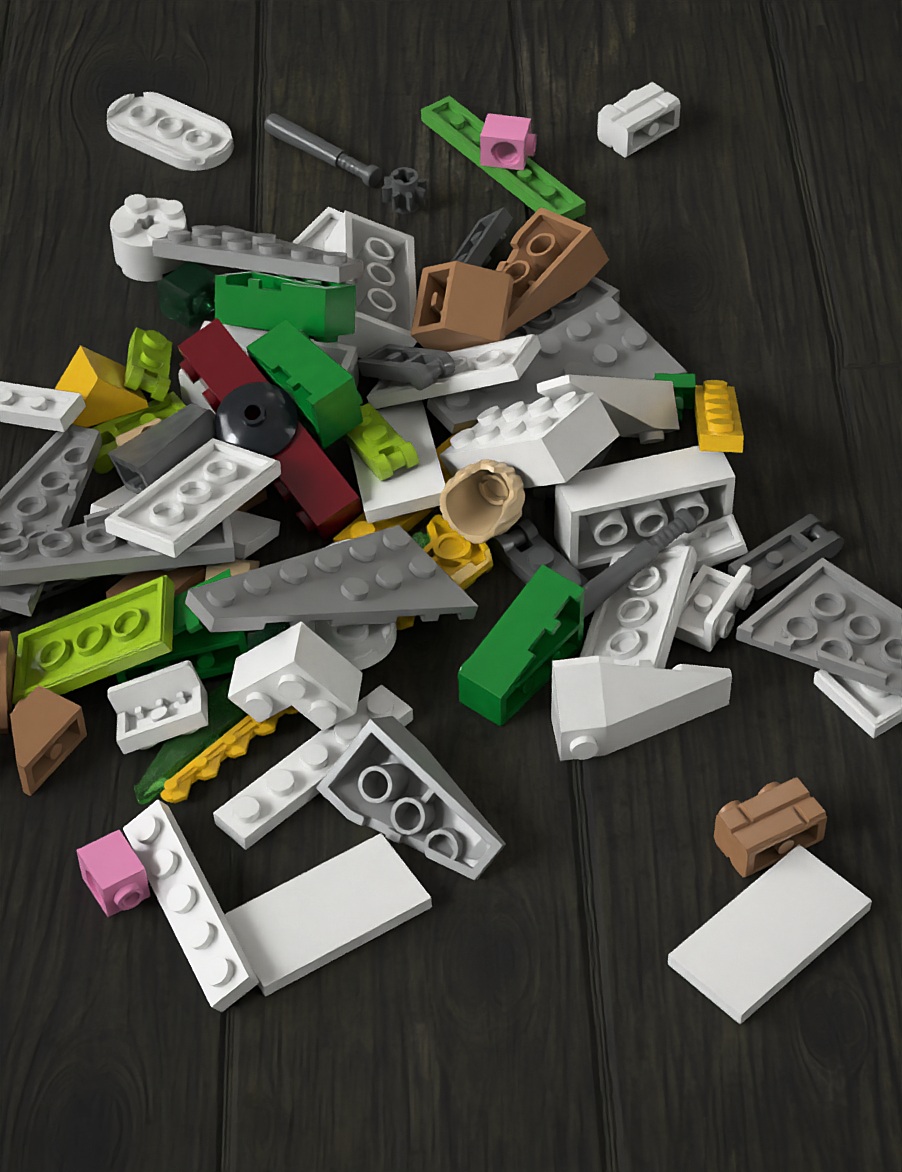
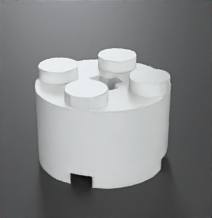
[110,194,189,282]

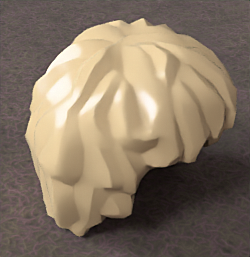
[439,459,525,544]

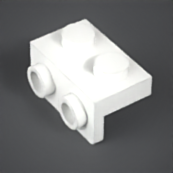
[674,564,755,652]
[107,660,208,754]

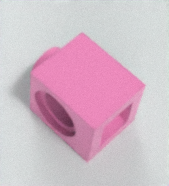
[480,113,537,171]
[76,829,150,917]

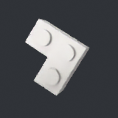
[228,622,363,731]

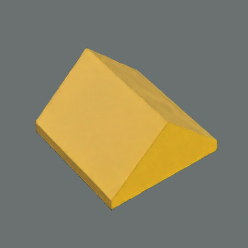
[54,345,149,428]

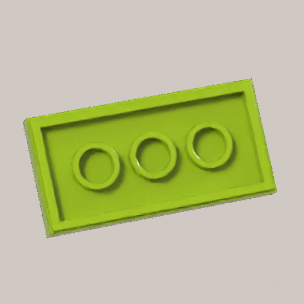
[12,575,175,705]

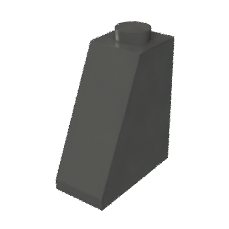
[108,403,219,494]

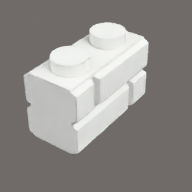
[597,82,680,158]

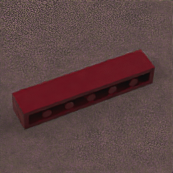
[177,318,364,541]

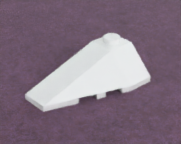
[537,374,680,444]
[551,655,732,761]

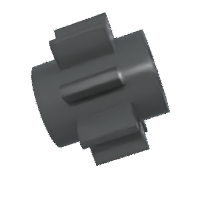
[382,167,427,214]

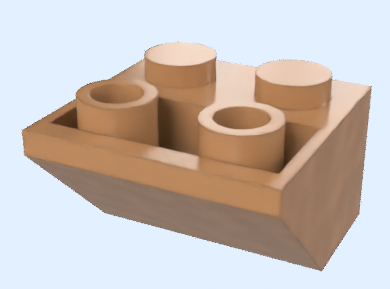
[410,261,514,352]

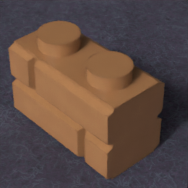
[714,777,827,878]

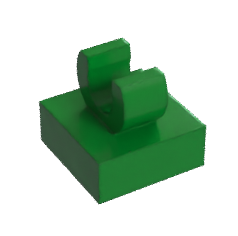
[654,373,696,422]

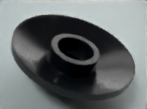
[215,382,298,458]

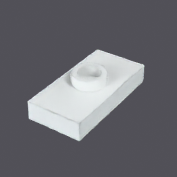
[665,514,748,573]

